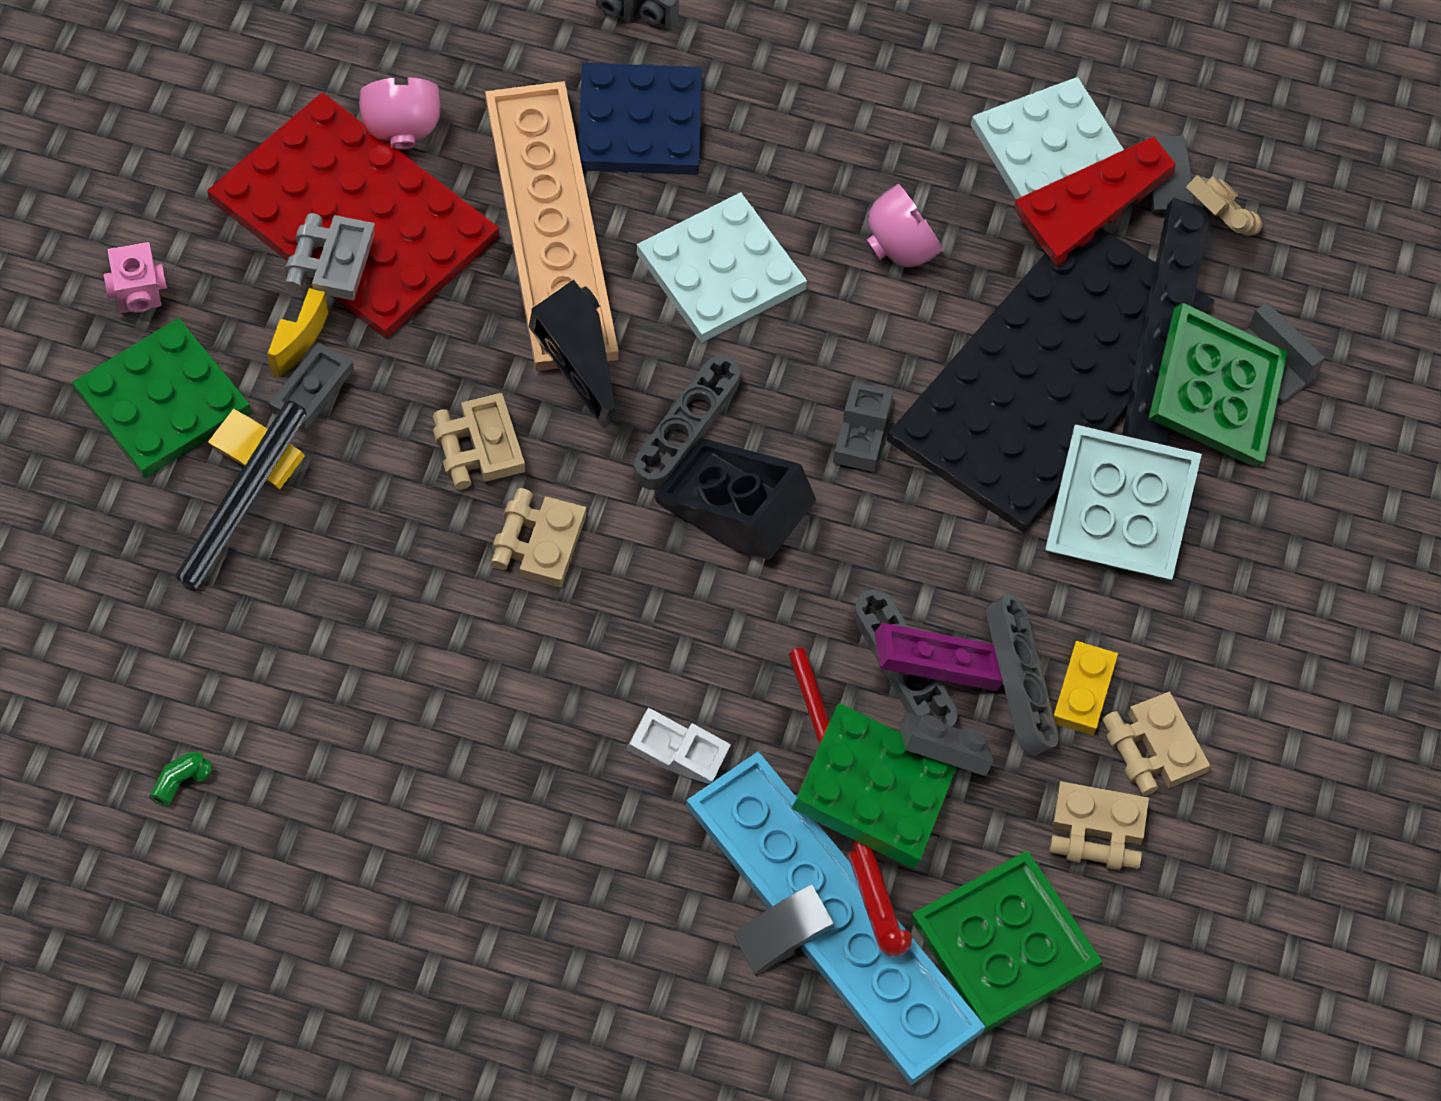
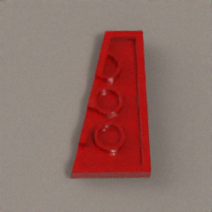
[1014,136,1176,267]

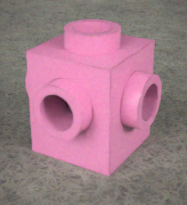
[104,242,167,313]

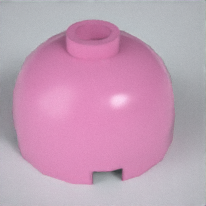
[359,77,441,150]
[866,184,943,267]

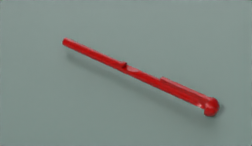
[789,648,912,958]

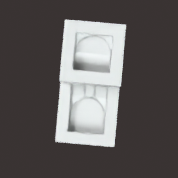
[626,708,731,784]

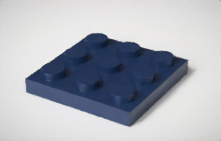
[578,62,702,175]

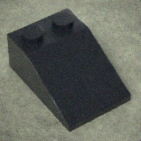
[529,280,615,428]
[654,438,816,560]

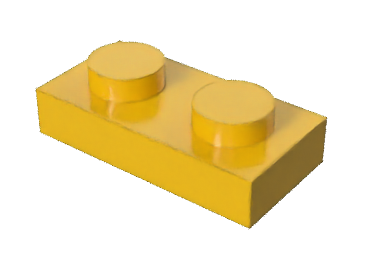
[1054,641,1118,736]

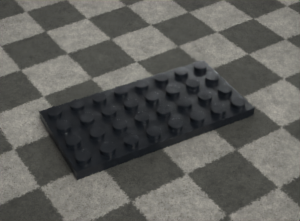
[887,228,1215,533]

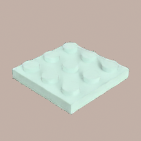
[971,77,1124,199]
[637,192,807,343]
[1045,425,1202,580]

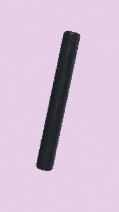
[176,400,307,590]

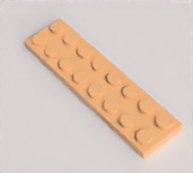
[485,81,619,371]

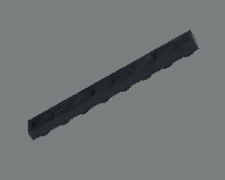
[1122,197,1211,446]

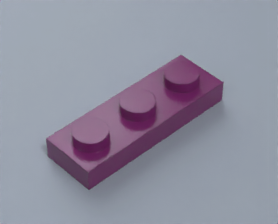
[874,623,1003,691]

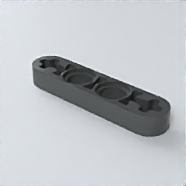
[634,355,740,490]
[854,589,958,728]
[986,594,1059,756]

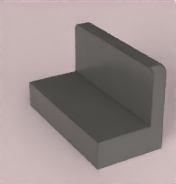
[1244,302,1325,404]

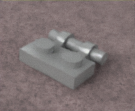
[285,213,375,301]

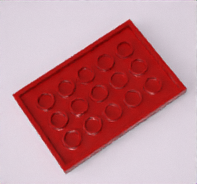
[207,92,500,339]

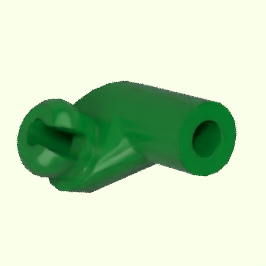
[149,751,213,807]

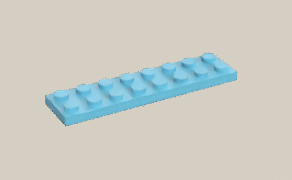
[686,751,985,1086]

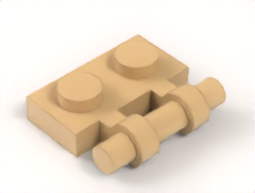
[1186,175,1263,236]
[433,393,525,490]
[491,488,586,588]
[1103,691,1211,796]
[1049,781,1149,871]

